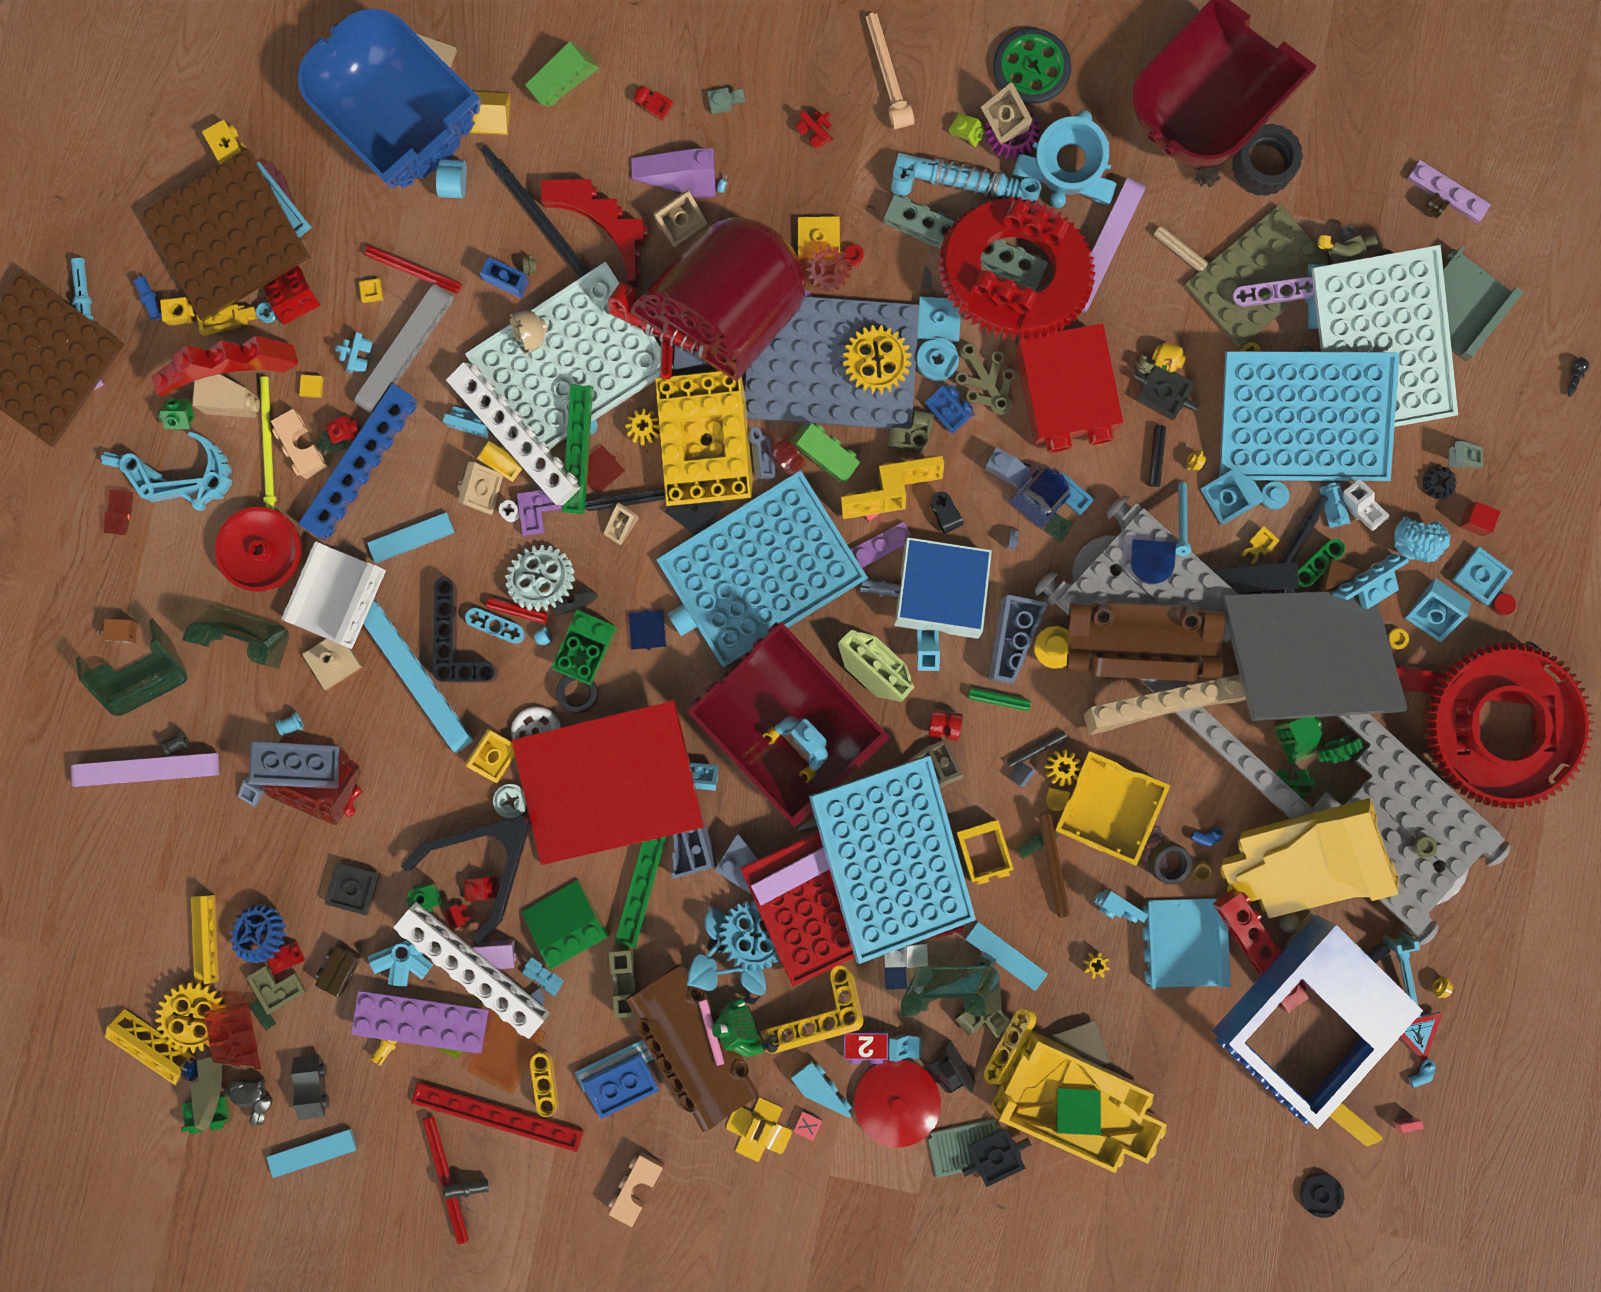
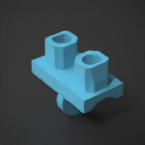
[335,332,372,373]

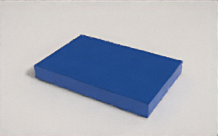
[581,1052,659,1119]

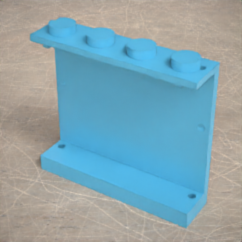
[1142,898,1231,989]

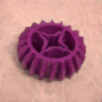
[984,107,1041,161]

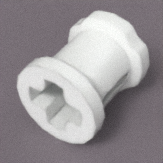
[499,500,520,522]

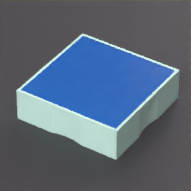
[894,538,992,639]

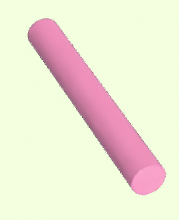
[699,999,724,1066]

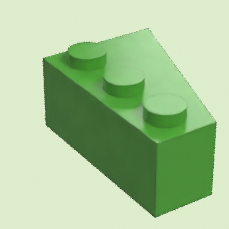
[525,41,600,107]
[786,423,860,483]

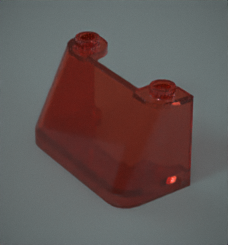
[261,734,361,825]

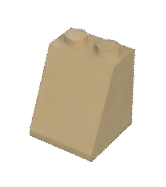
[192,374,260,418]

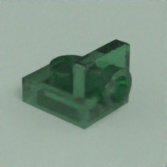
[316,430,351,458]

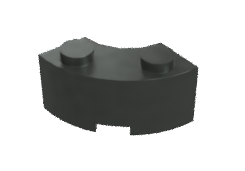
[291,1054,330,1120]

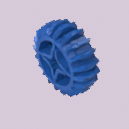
[229,904,287,963]

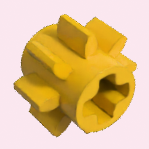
[1082,952,1110,979]

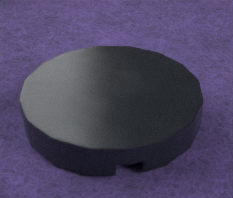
[1299,1172,1345,1218]

